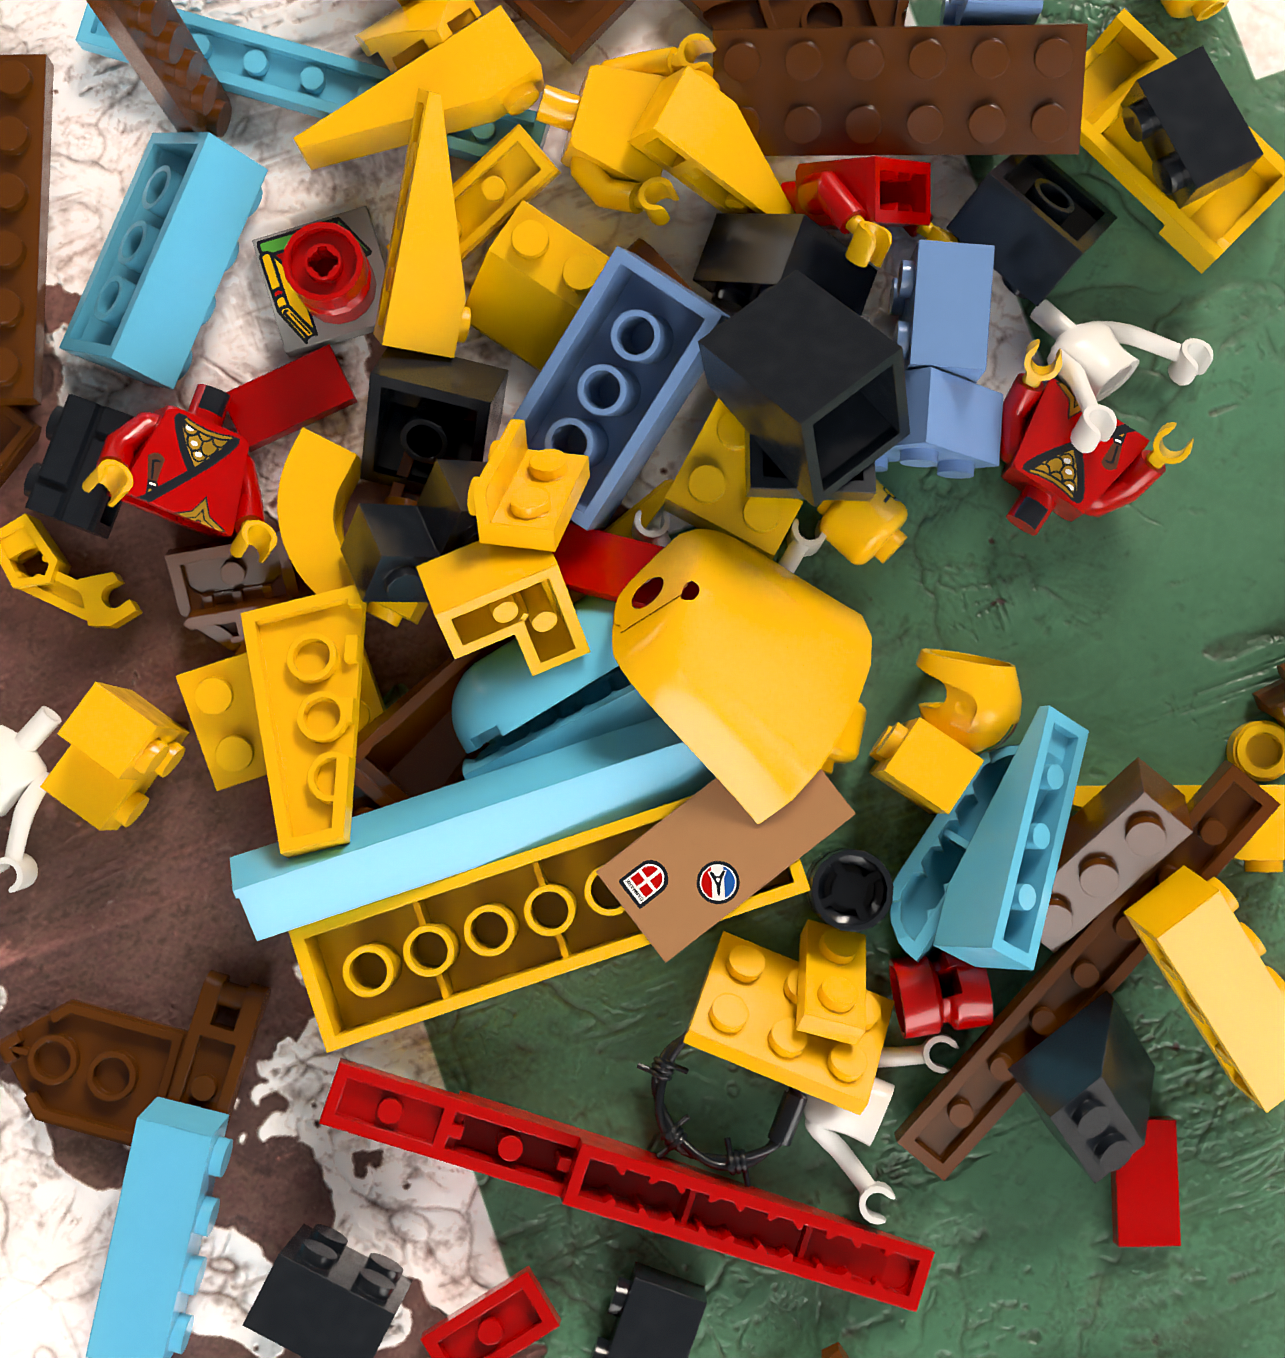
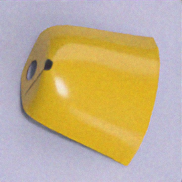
[612,529,872,824]

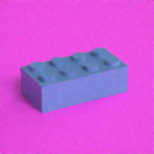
[486,246,730,531]

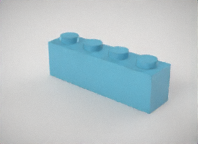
[85,1097,233,1358]

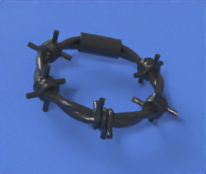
[637,1030,808,1187]

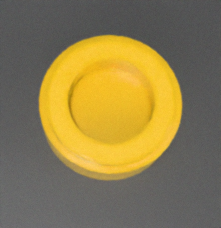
[1226,720,1285,782]

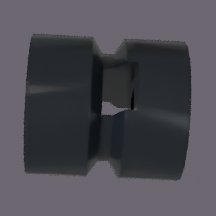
[804,848,894,932]

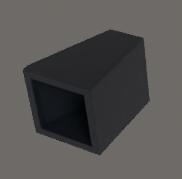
[698,269,910,507]

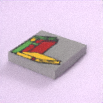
[252,206,386,358]

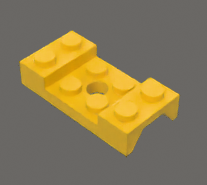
[1080,8,1285,274]

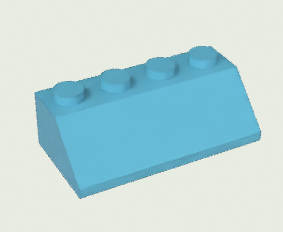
[59,132,268,390]

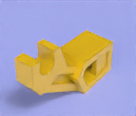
[0,513,143,629]

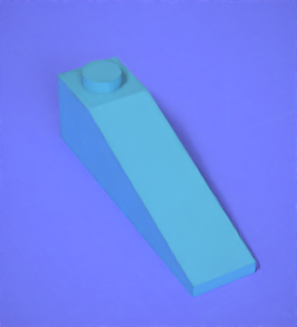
[933,705,1089,970]

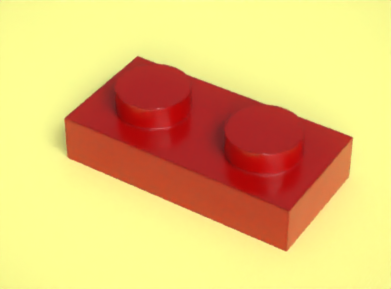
[420,1265,561,1358]

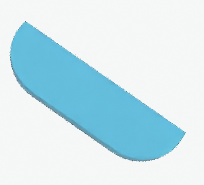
[452,595,640,753]
[462,666,659,780]
[890,744,1020,962]

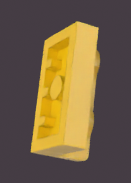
[467,419,590,552]

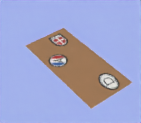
[596,769,856,963]

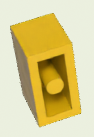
[869,717,984,814]

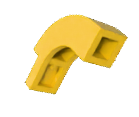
[277,427,428,627]

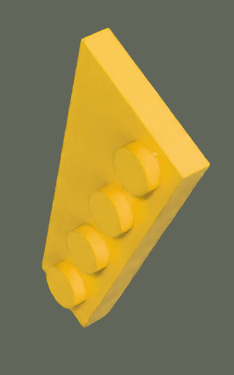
[241,585,367,858]

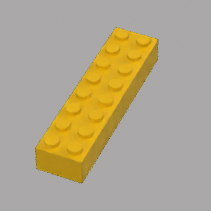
[288,795,810,1053]

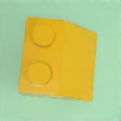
[464,200,610,372]

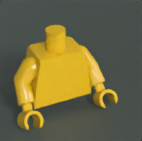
[535,33,717,226]

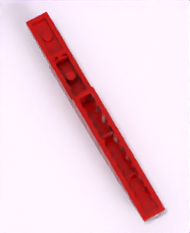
[319,1058,935,1312]

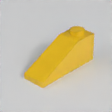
[627,65,795,214]

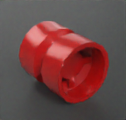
[282,221,377,324]
[889,950,993,1039]

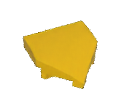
[354,0,482,73]

